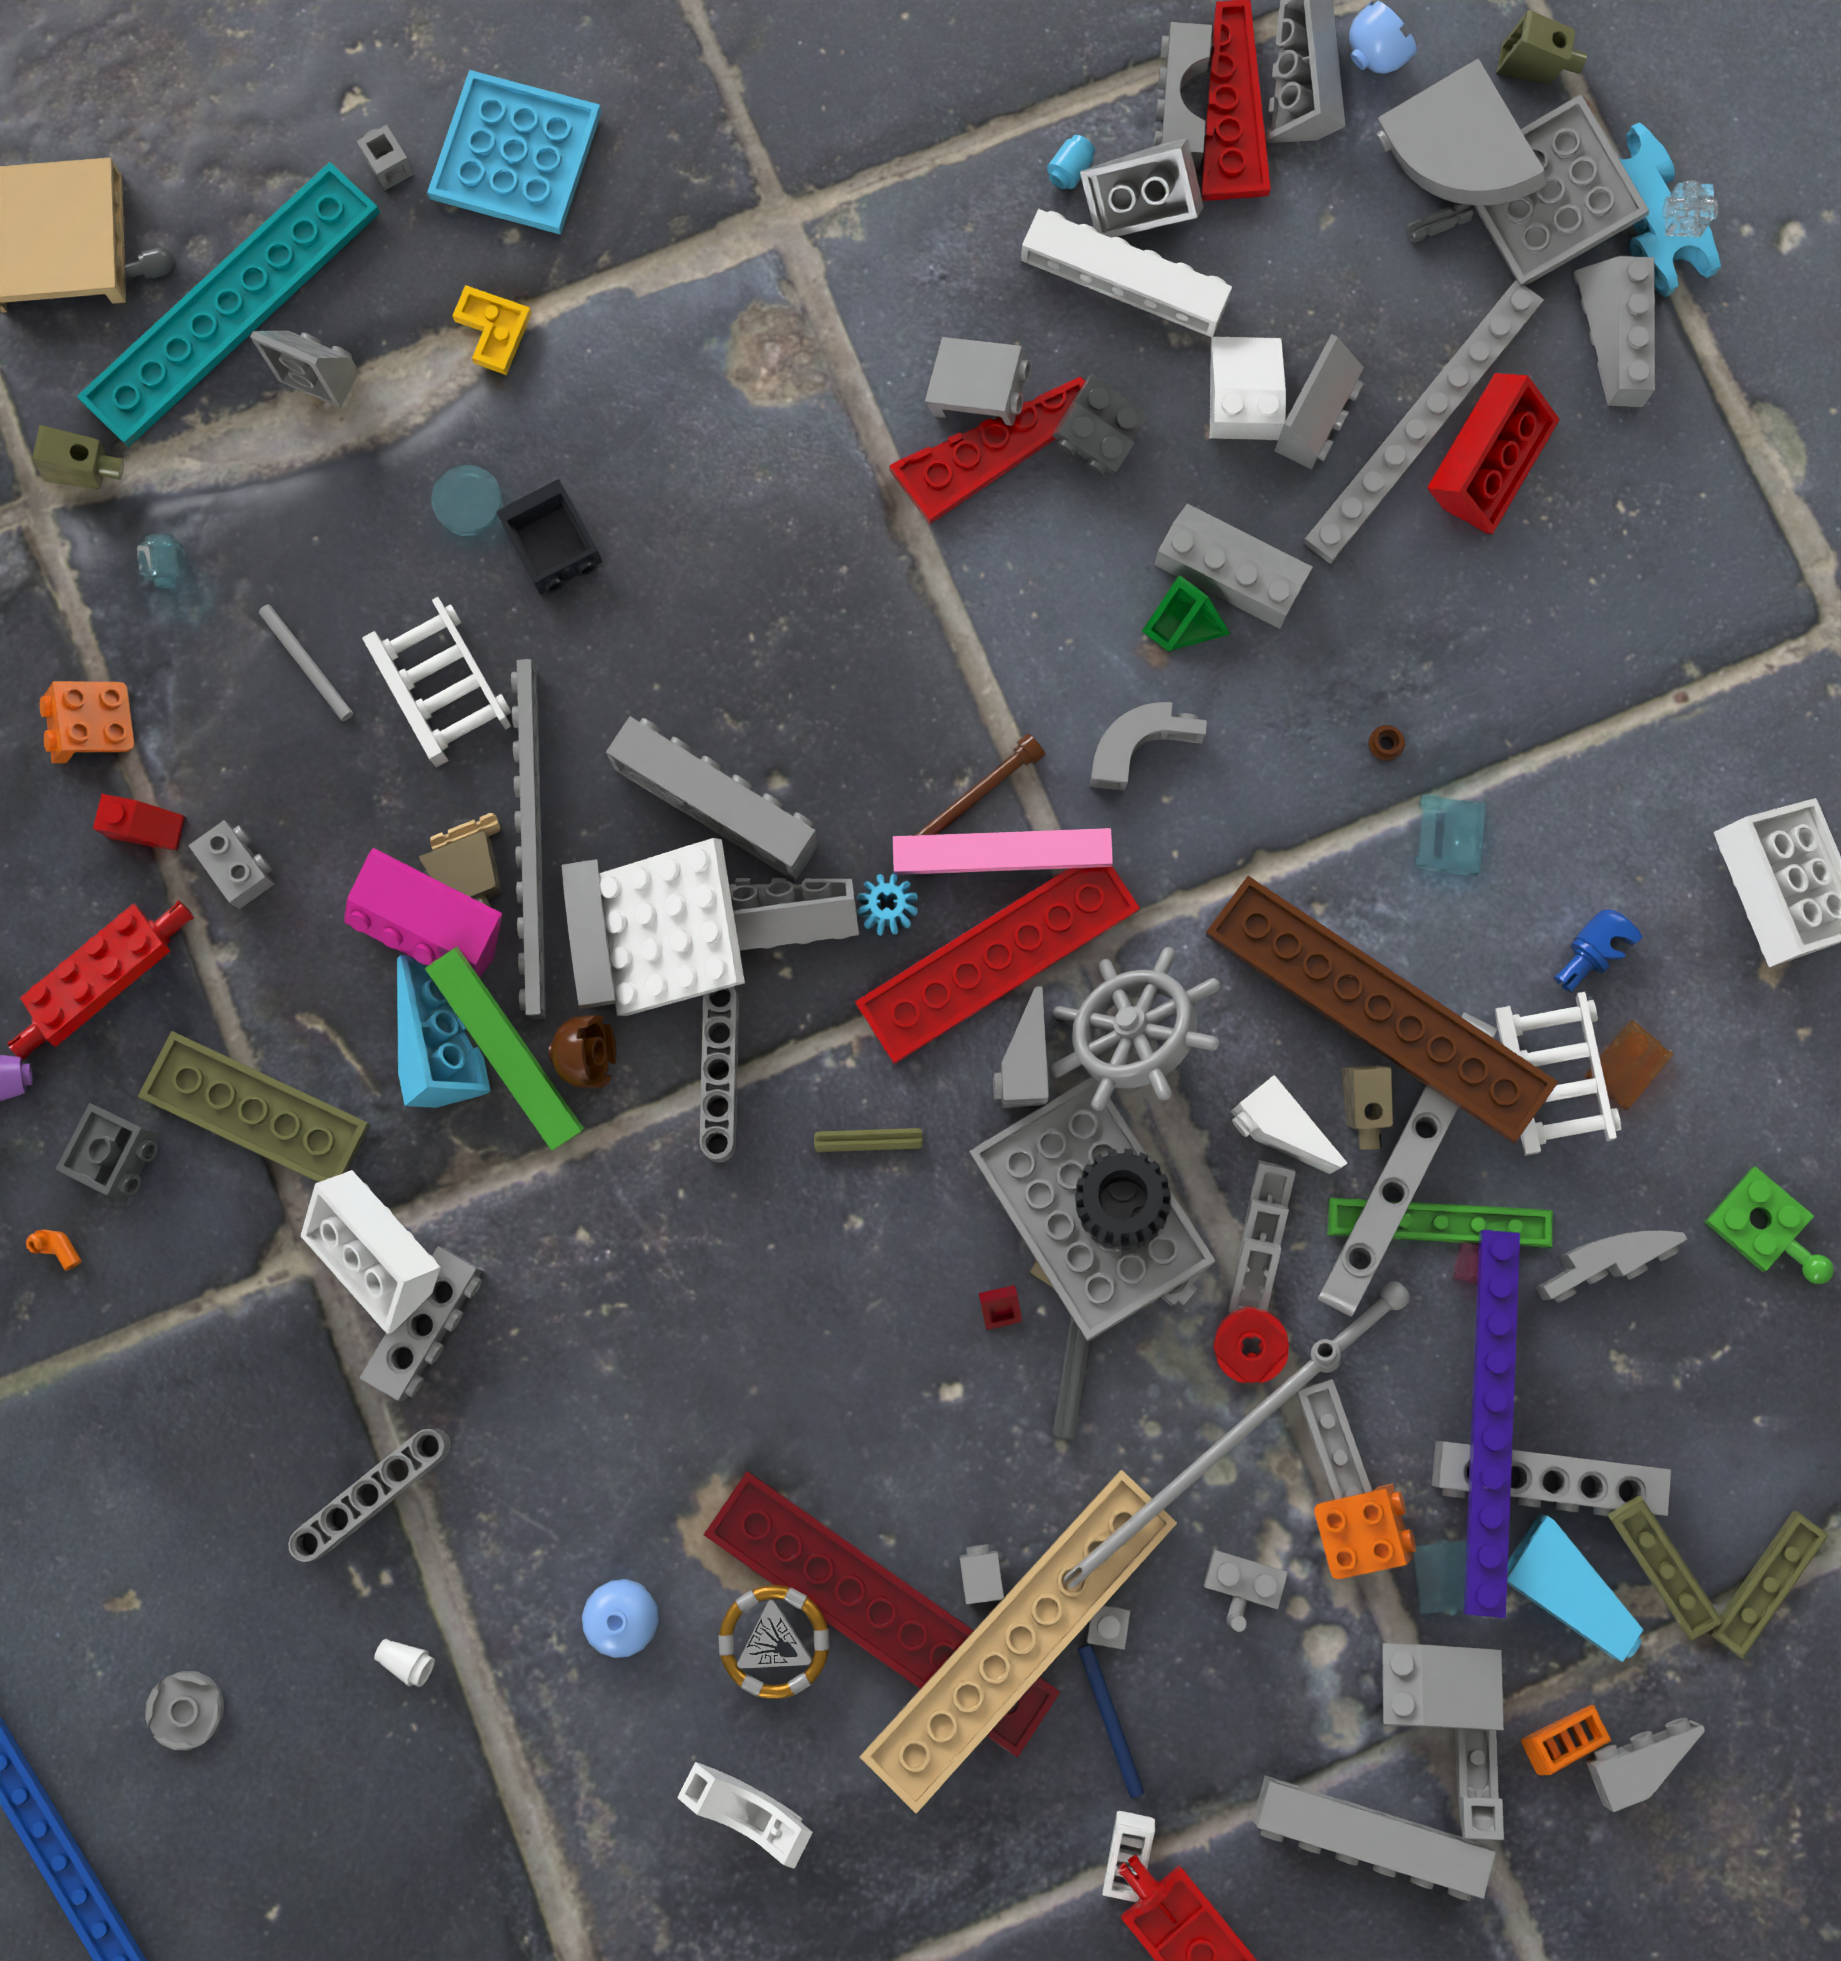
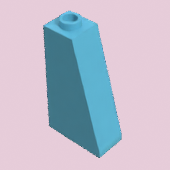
[1507,1514,1643,1662]

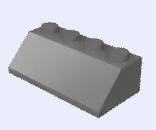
[1154,504,1313,629]

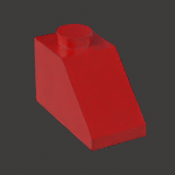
[93,794,185,851]

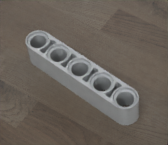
[700,987,739,1163]
[288,1428,451,1562]

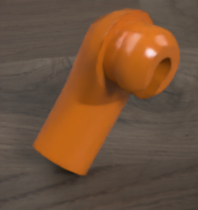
[26,1229,82,1271]

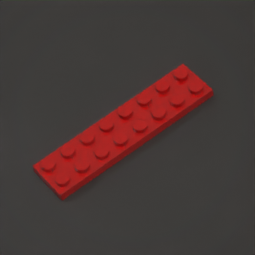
[855,866,1140,1065]

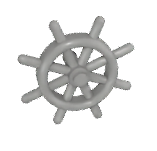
[1049,947,1220,1111]

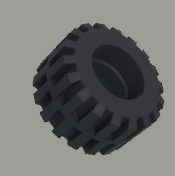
[1075,1148,1171,1251]

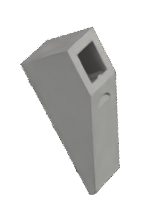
[1586,1718,1705,1812]

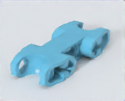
[1619,122,1721,297]

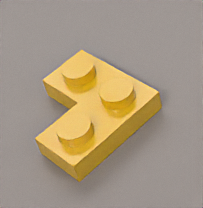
[452,285,532,375]

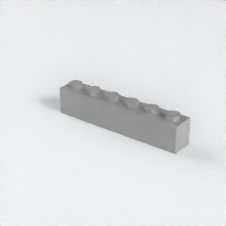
[1253,1775,1496,1901]

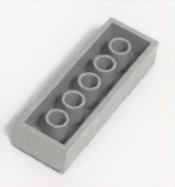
[606,716,819,882]

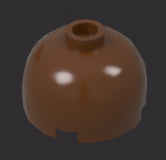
[548,1015,617,1088]

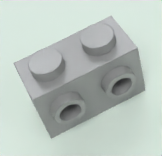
[188,820,275,909]

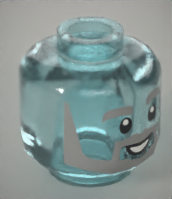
[137,534,187,588]

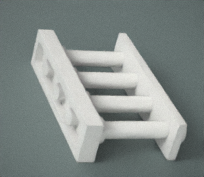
[362,597,512,768]
[1495,992,1621,1156]

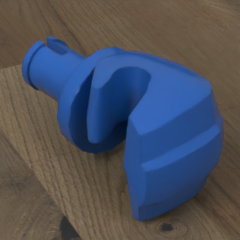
[1554,910,1642,993]

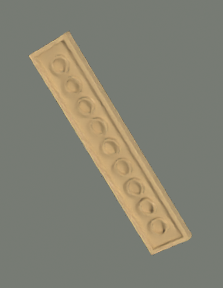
[859,1470,1177,1813]

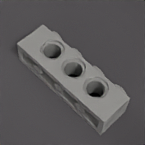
[360,1246,483,1401]

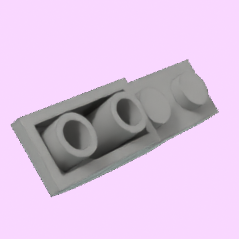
[1535,1231,1687,1303]

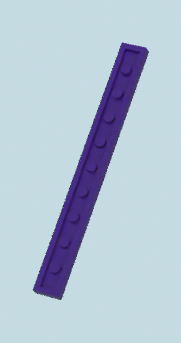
[1464,1230,1520,1618]

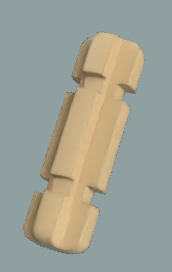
[430,813,501,851]

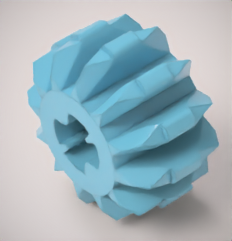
[857,874,918,935]

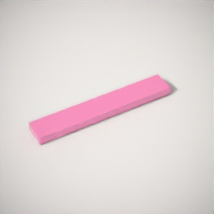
[893,828,1113,875]

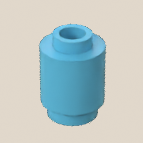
[1047,135,1096,189]

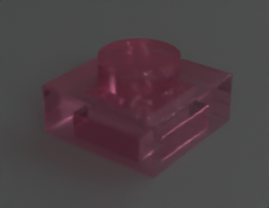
[1452,1242,1479,1285]

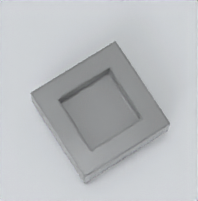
[1086,1605,1130,1649]

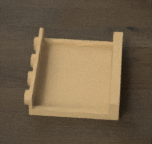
[0,157,126,313]

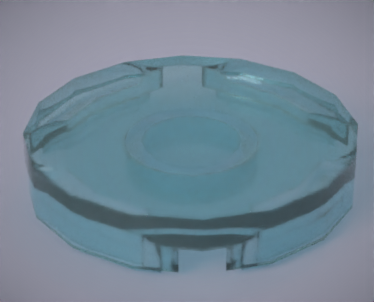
[432,465,503,536]

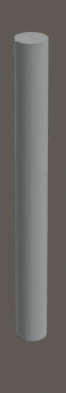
[258,604,353,721]

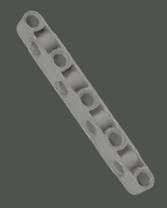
[1317,1012,1497,1317]

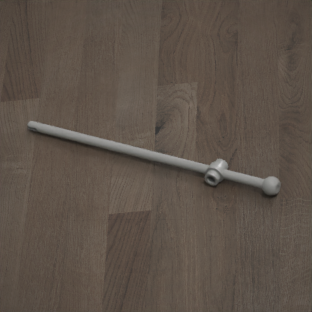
[1064,1281,1410,1588]

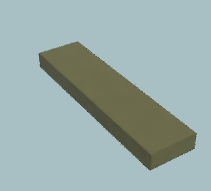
[1607,1495,1723,1642]
[1707,1511,1829,1659]

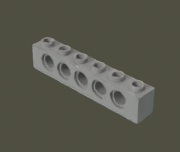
[1432,1441,1671,1516]

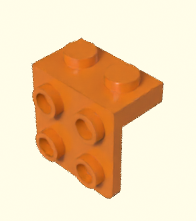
[40,681,134,763]
[1314,1483,1416,1579]

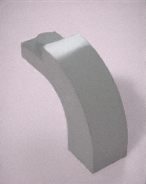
[1089,702,1207,791]

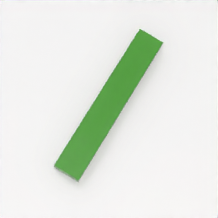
[425,946,584,1151]
[1327,1198,1553,1248]

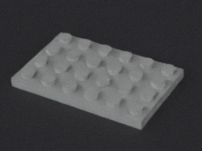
[969,1077,1215,1342]

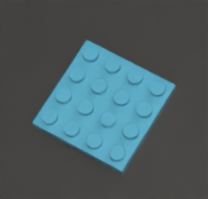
[427,70,602,235]

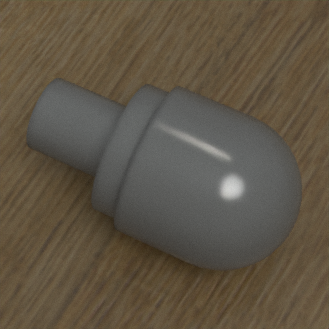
[124,247,175,279]

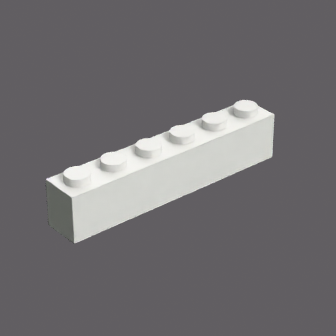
[1021,209,1232,337]

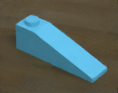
[397,955,491,1108]

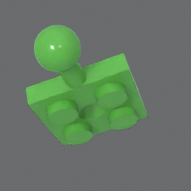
[1704,1166,1834,1284]

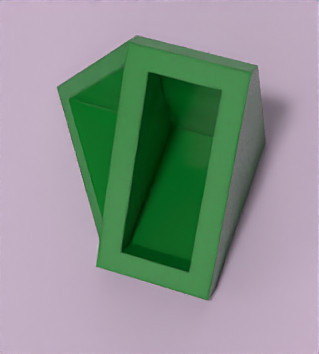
[1142,575,1230,653]

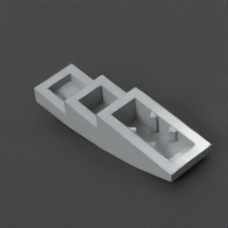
[562,859,616,1009]
[1228,1160,1296,1313]

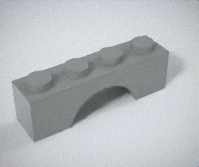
[1153,22,1212,170]

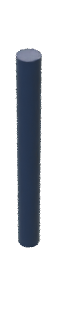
[1077,1644,1145,1798]

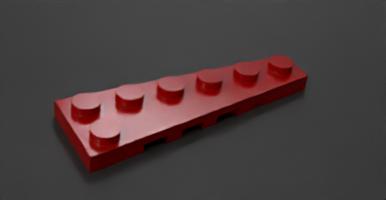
[1201,0,1271,201]
[889,376,1085,525]

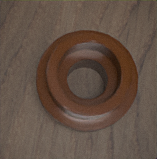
[1368,725,1405,761]

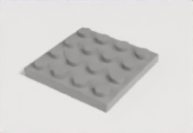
[1473,94,1649,286]

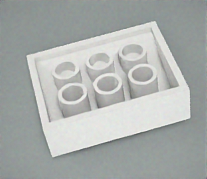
[1713,798,1841,967]

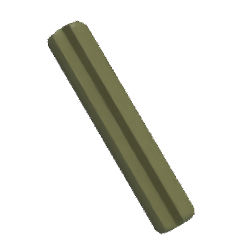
[814,1128,923,1152]

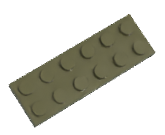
[138,1031,371,1182]

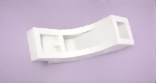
[677,1762,813,1869]

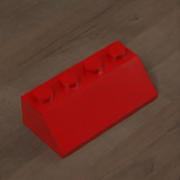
[1427,373,1560,534]

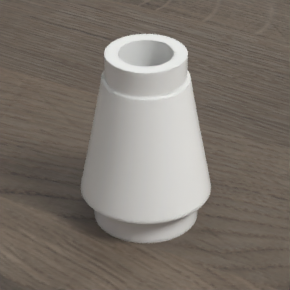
[374,1639,435,1687]

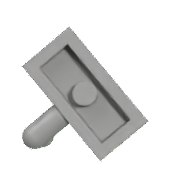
[1203,1549,1288,1632]

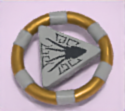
[718,1585,830,1699]

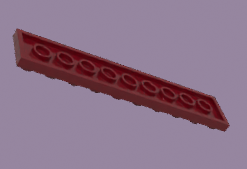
[703,1471,1060,1758]

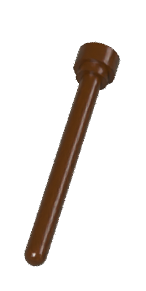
[913,733,1046,836]

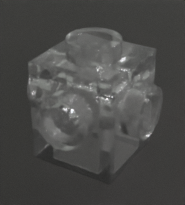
[1663,180,1718,237]

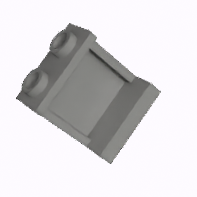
[925,337,1032,426]

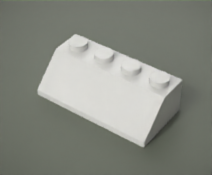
[301,1170,441,1334]

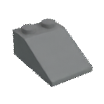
[1080,138,1204,238]
[250,331,359,408]
[993,986,1049,1109]
[1383,1643,1504,1730]

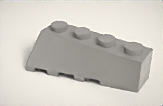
[1265,0,1346,143]
[1573,256,1655,407]
[729,878,859,951]

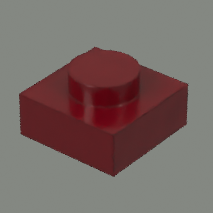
[978,1285,1023,1330]

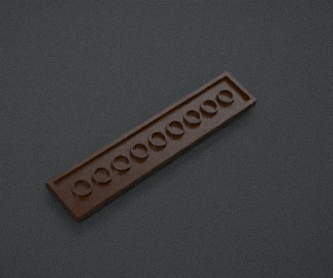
[1206,876,1558,1145]

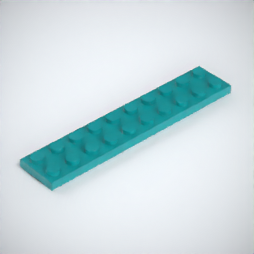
[76,162,380,448]

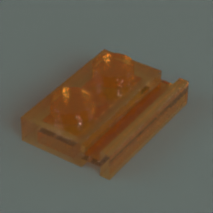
[1583,1020,1674,1110]

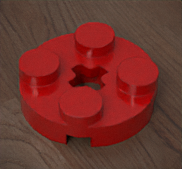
[1213,1306,1289,1383]

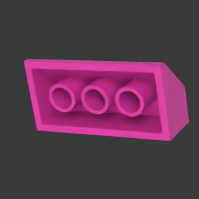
[344,848,502,978]

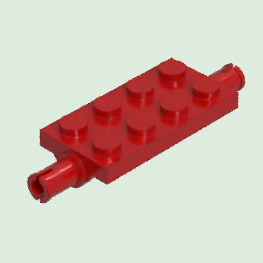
[7,900,195,1061]
[1118,1855,1258,1961]

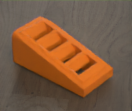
[1521,1705,1612,1775]

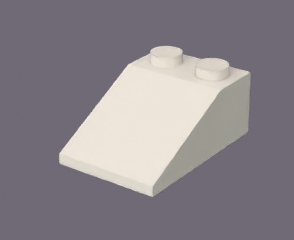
[1210,337,1286,440]
[1231,1075,1347,1174]

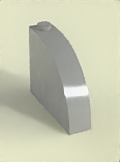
[1376,58,1546,205]

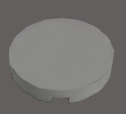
[145,1671,225,1750]

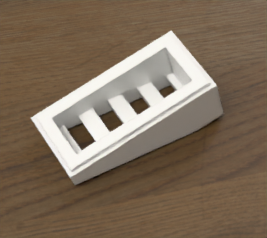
[1102,1811,1155,1902]

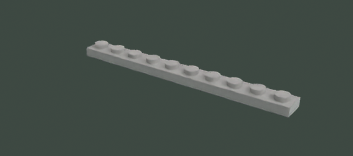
[1303,279,1544,564]
[511,659,546,1020]

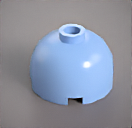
[1349,1,1417,74]
[582,1579,659,1658]

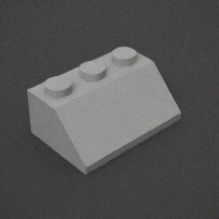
[1274,334,1364,470]

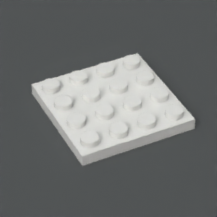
[599,838,745,1016]

